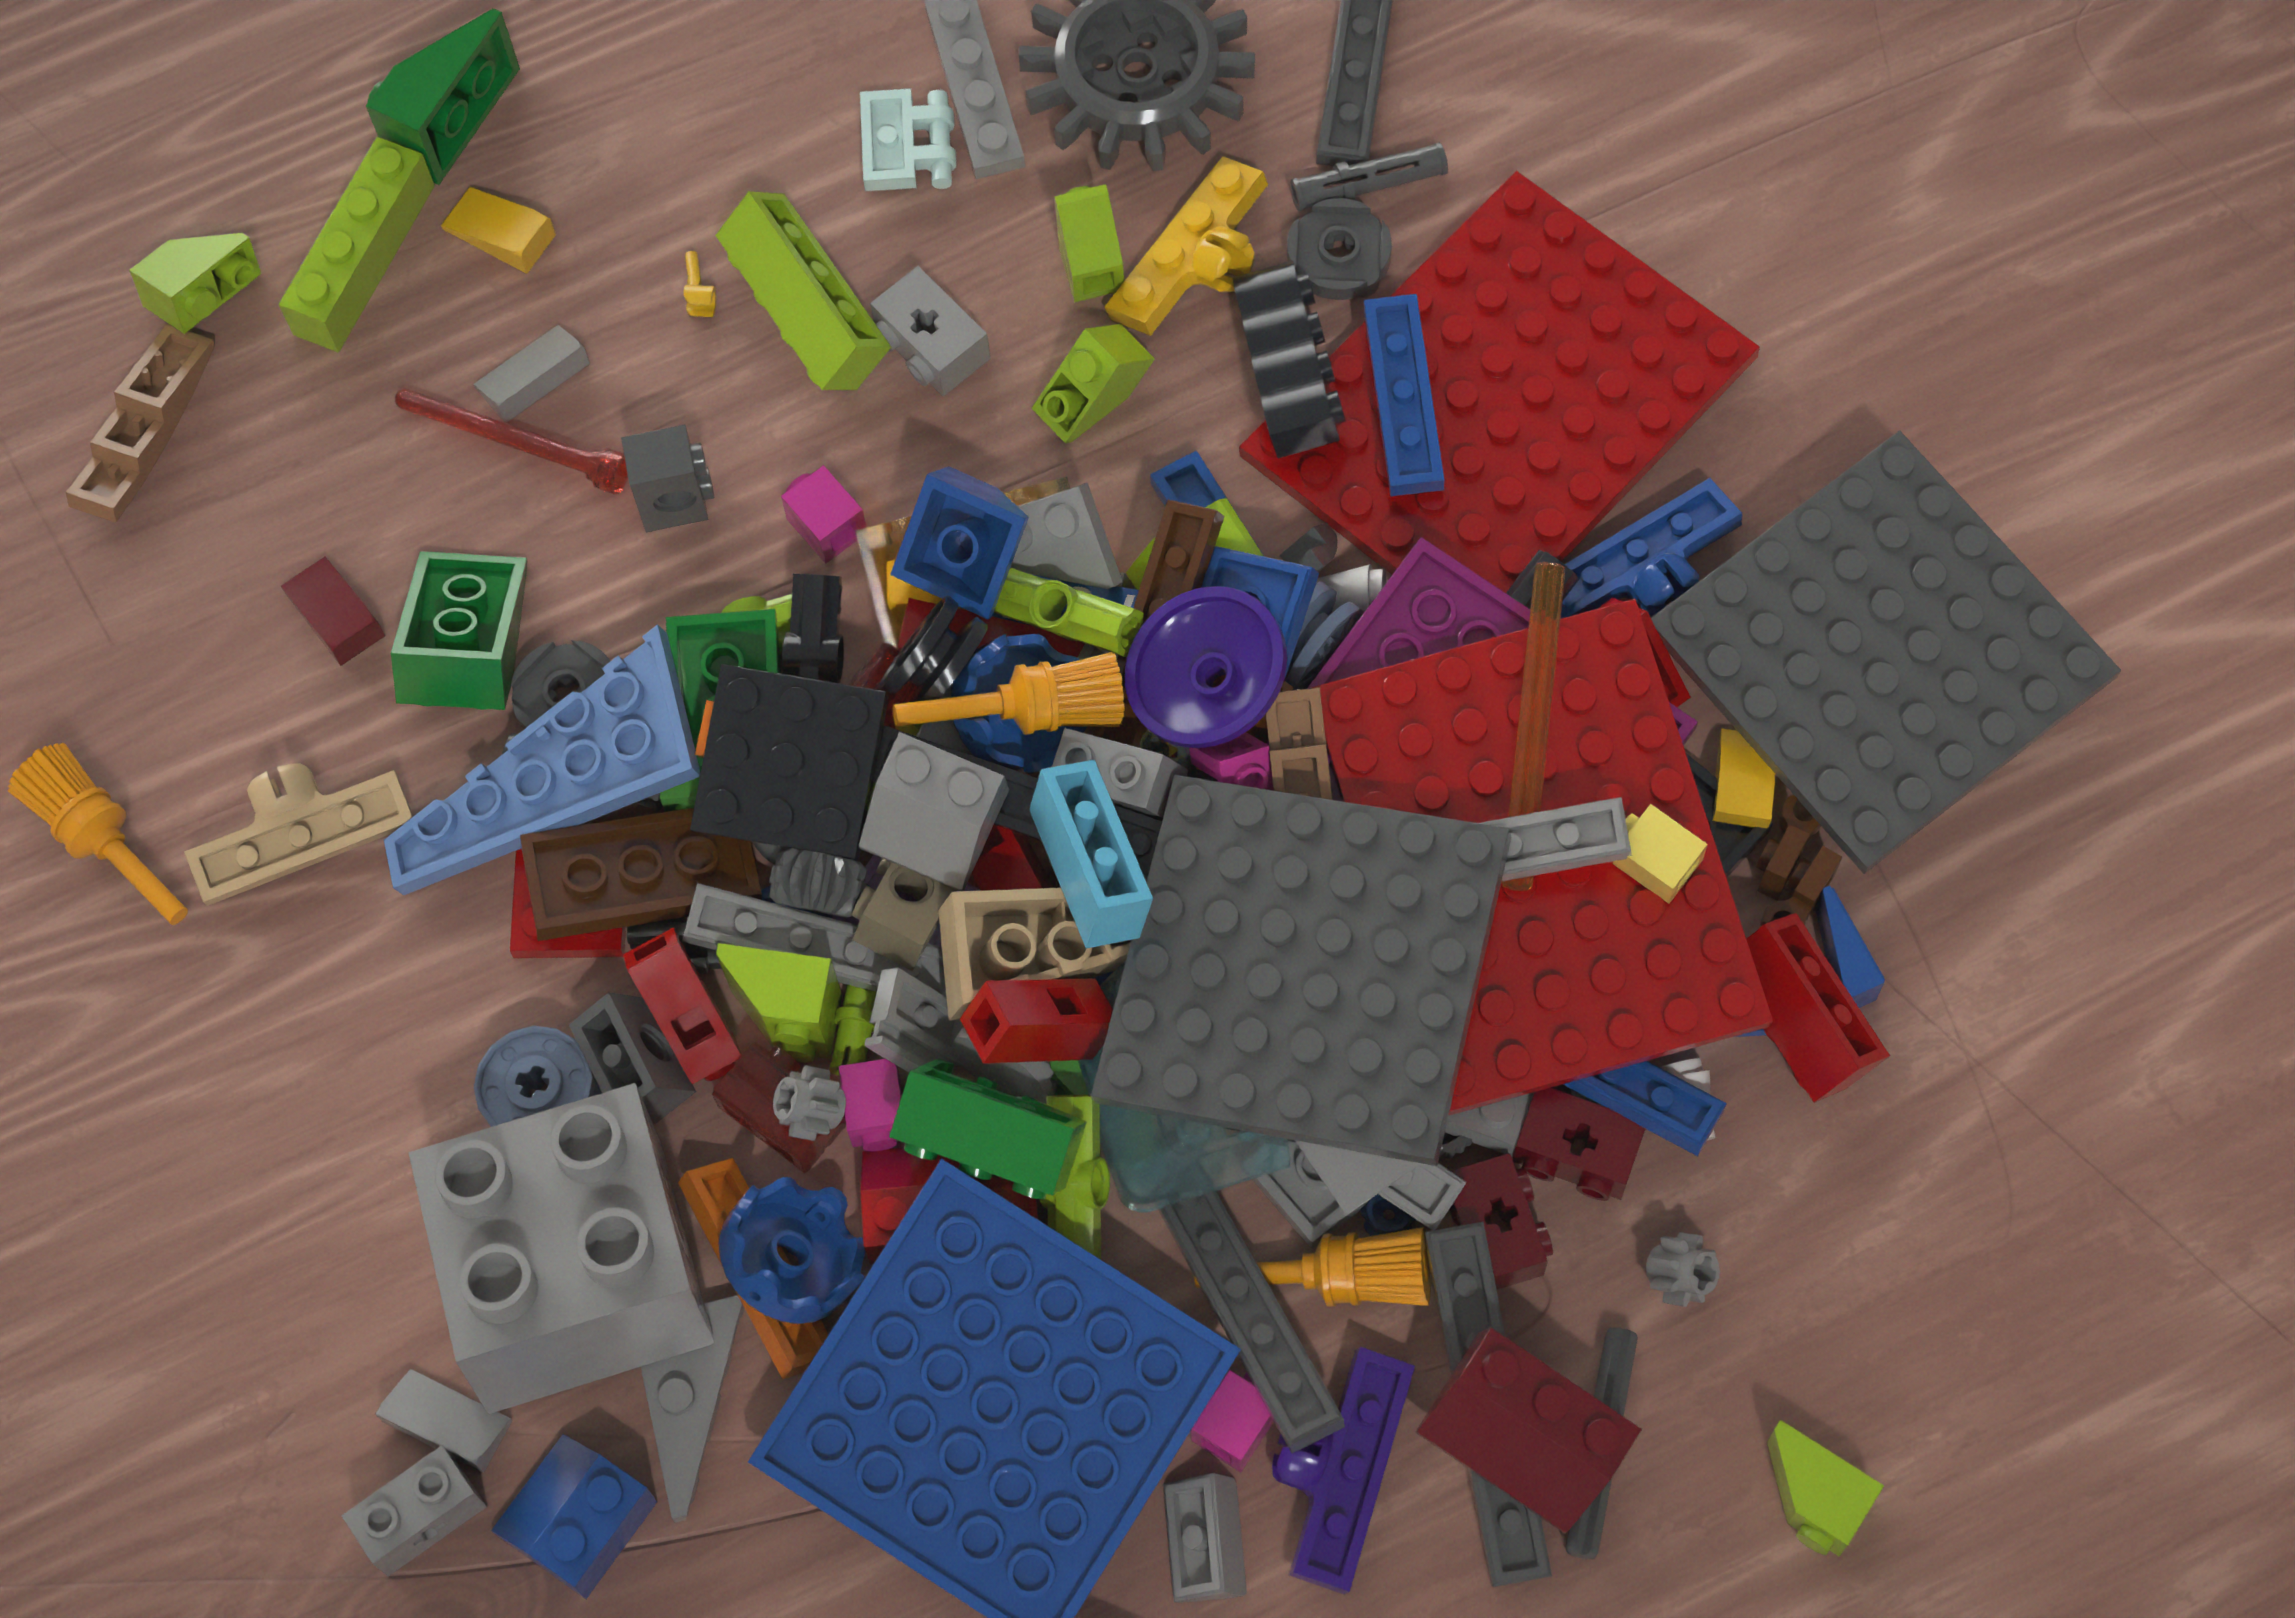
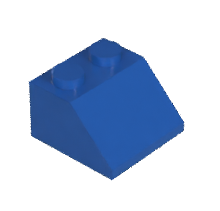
[890,466,1029,619]
[491,1434,657,1599]

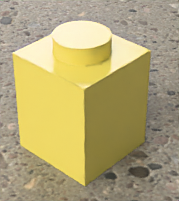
[1613,804,1708,904]

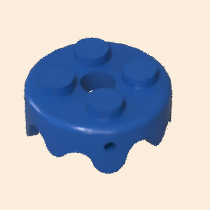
[951,634,1087,774]
[719,1177,866,1324]

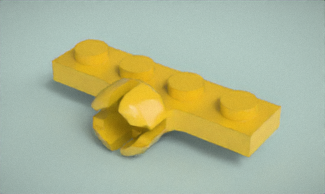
[1104,156,1268,336]

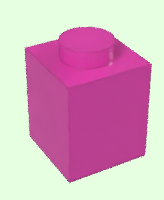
[781,465,868,564]
[838,1059,903,1151]
[1191,1370,1274,1473]

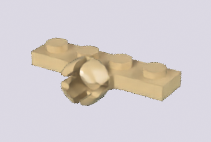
[184,763,413,906]

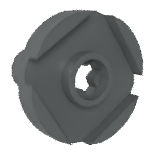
[1287,198,1392,300]
[511,640,610,729]

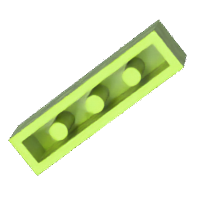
[278,137,435,353]
[715,191,891,390]

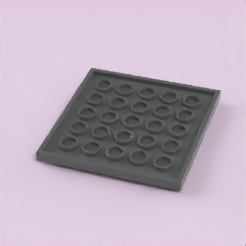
[1651,430,2121,874]
[1091,775,1511,1166]

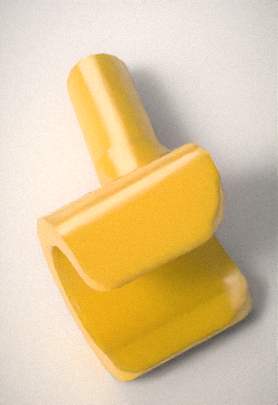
[683,251,716,317]

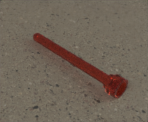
[395,389,628,495]

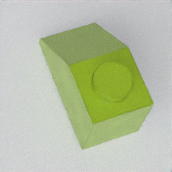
[1767,1420,1884,1556]

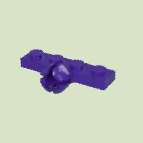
[1272,1347,1415,1595]

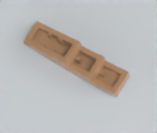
[66,324,214,523]
[1266,687,1332,800]

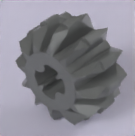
[769,848,867,917]

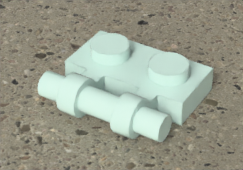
[860,89,956,191]

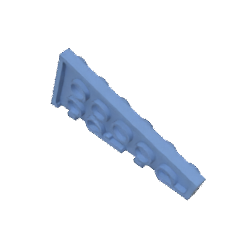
[384,624,701,895]

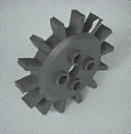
[1019,0,1255,171]

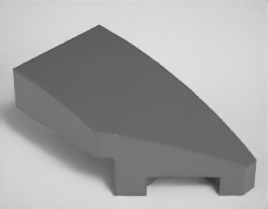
[1280,523,1337,572]

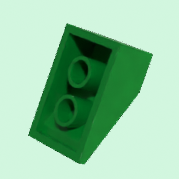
[366,8,520,185]
[391,551,528,710]
[666,609,781,773]

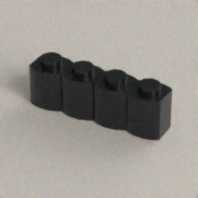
[1232,260,1346,458]

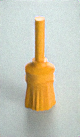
[893,652,1124,735]
[8,743,188,925]
[1194,1227,1431,1307]

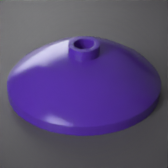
[1125,586,1287,748]

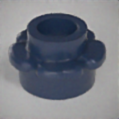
[1361,1194,1416,1236]

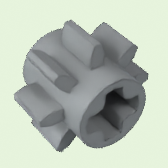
[773,1065,846,1141]
[1646,1232,1720,1307]

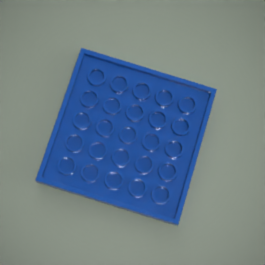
[748,1159,1241,1618]

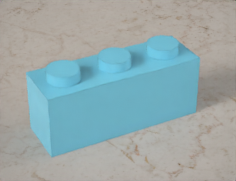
[1029,760,1153,949]

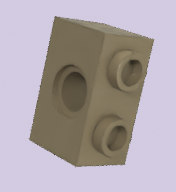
[851,858,957,971]

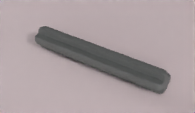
[1565,1327,1638,1559]

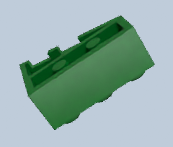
[889,1058,1087,1199]

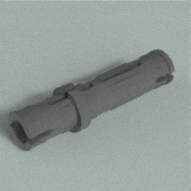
[1290,142,1448,212]

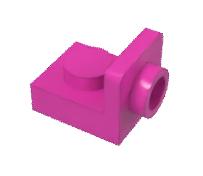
[1189,732,1274,791]

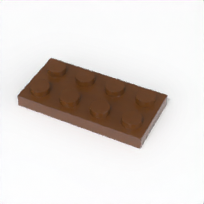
[520,808,762,941]

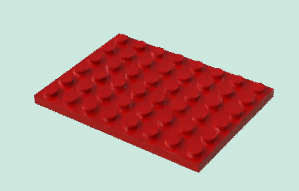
[1239,170,1760,593]
[1311,599,1773,1116]

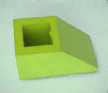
[1054,184,1124,303]
[129,233,261,334]
[1031,324,1155,444]

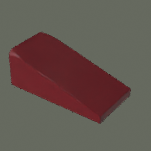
[281,556,385,666]

